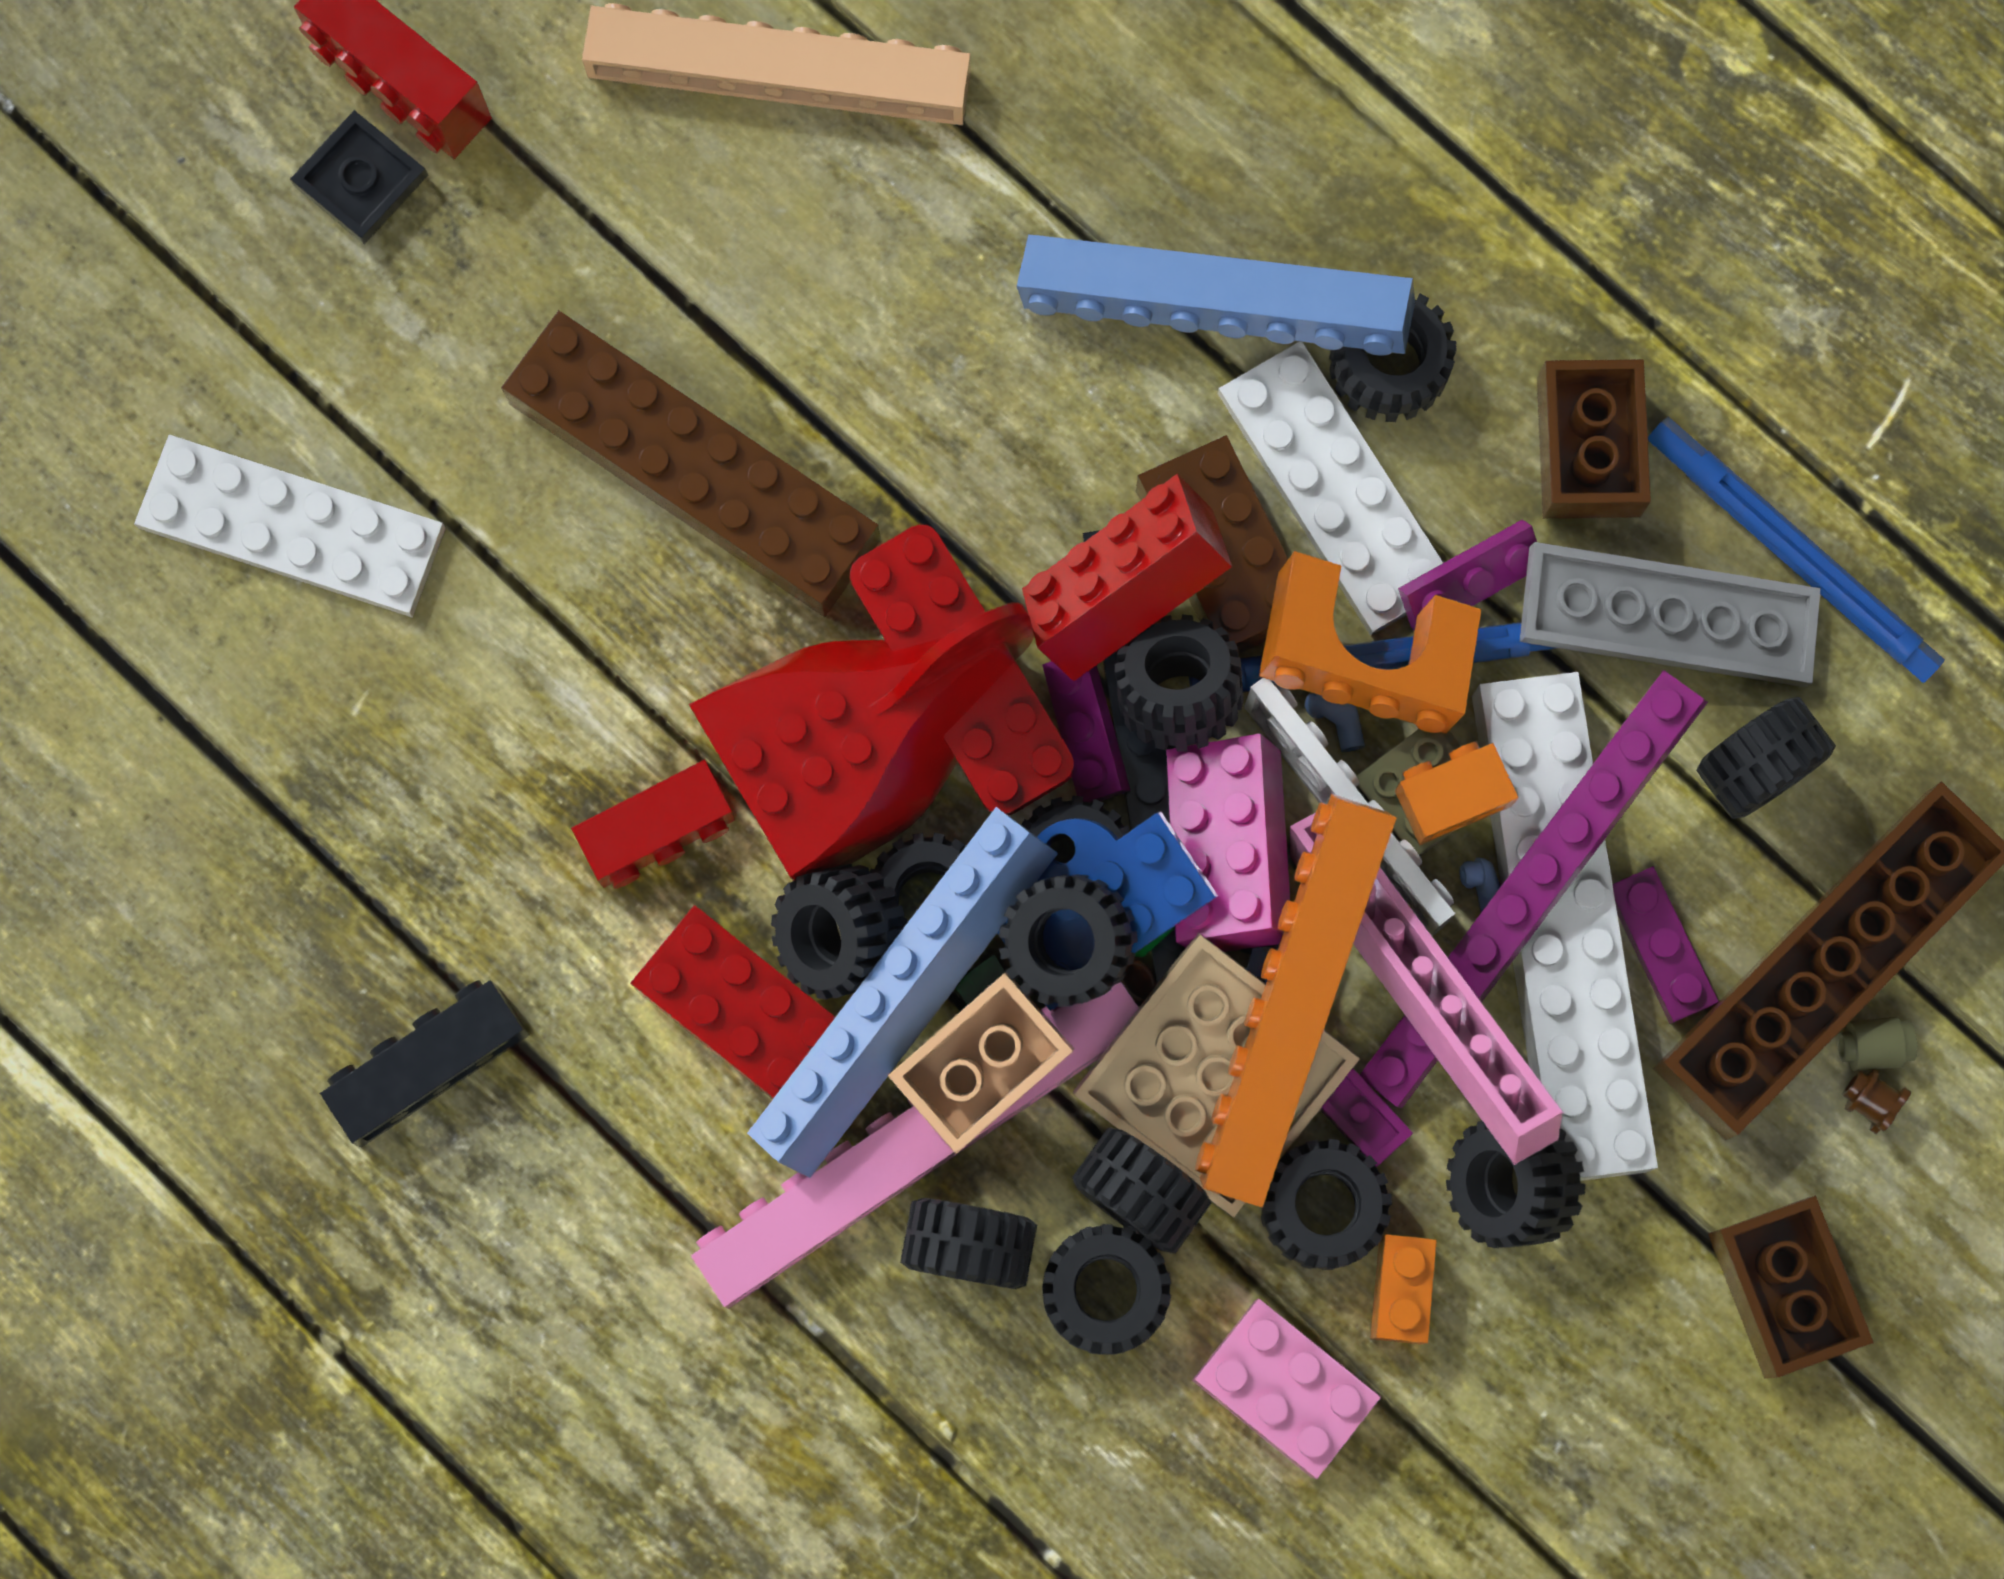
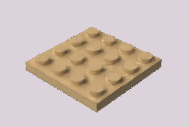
[1073,933,1360,1218]

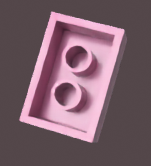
[1192,1299,1381,1479]

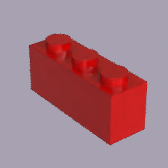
[571,759,735,889]

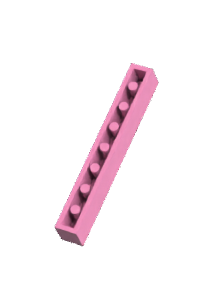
[1289,813,1563,1165]

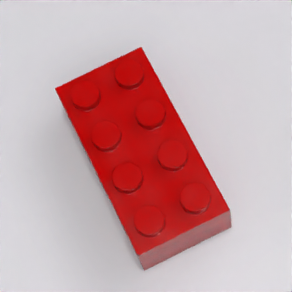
[293,0,492,160]
[1022,473,1232,682]
[630,905,835,1100]

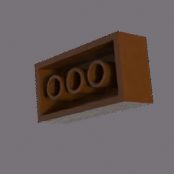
[1136,435,1288,653]

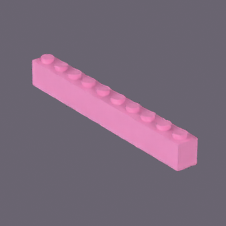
[691,982,1139,1309]

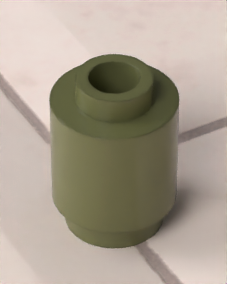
[1838,1017,1917,1072]

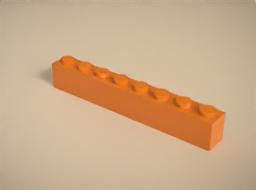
[1195,794,1396,1208]

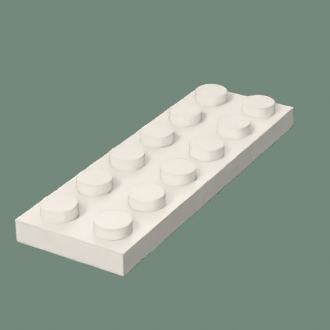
[1218,341,1443,636]
[134,435,446,618]
[1244,678,1455,936]

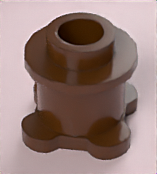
[1842,1069,1911,1134]

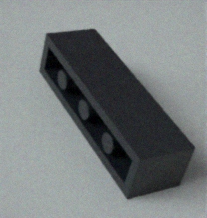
[320,980,530,1148]

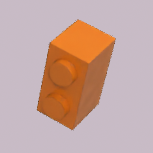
[1395,742,1518,846]
[1370,1234,1436,1345]

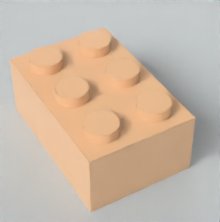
[888,972,1074,1154]

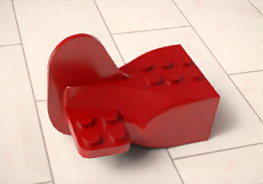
[689,524,1074,881]

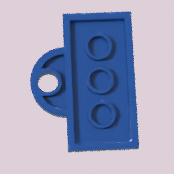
[998,812,1218,1011]

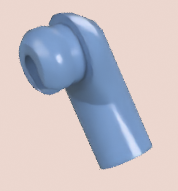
[1305,693,1365,752]
[1460,857,1501,912]

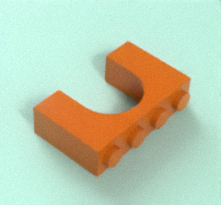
[1259,551,1481,734]

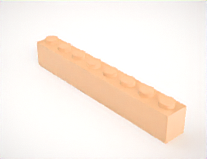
[582,3,971,125]

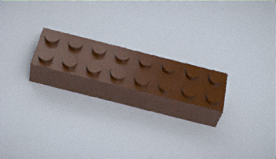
[501,310,881,617]
[1653,781,2004,1140]

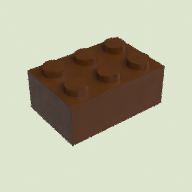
[1537,359,1651,519]
[1708,1196,1874,1379]

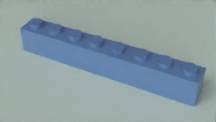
[1017,234,1415,356]
[747,807,1058,1178]

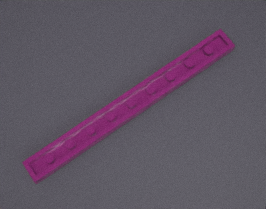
[1360,670,1708,1108]

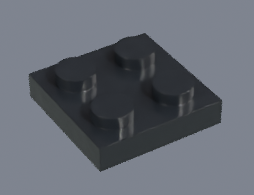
[290,110,428,245]

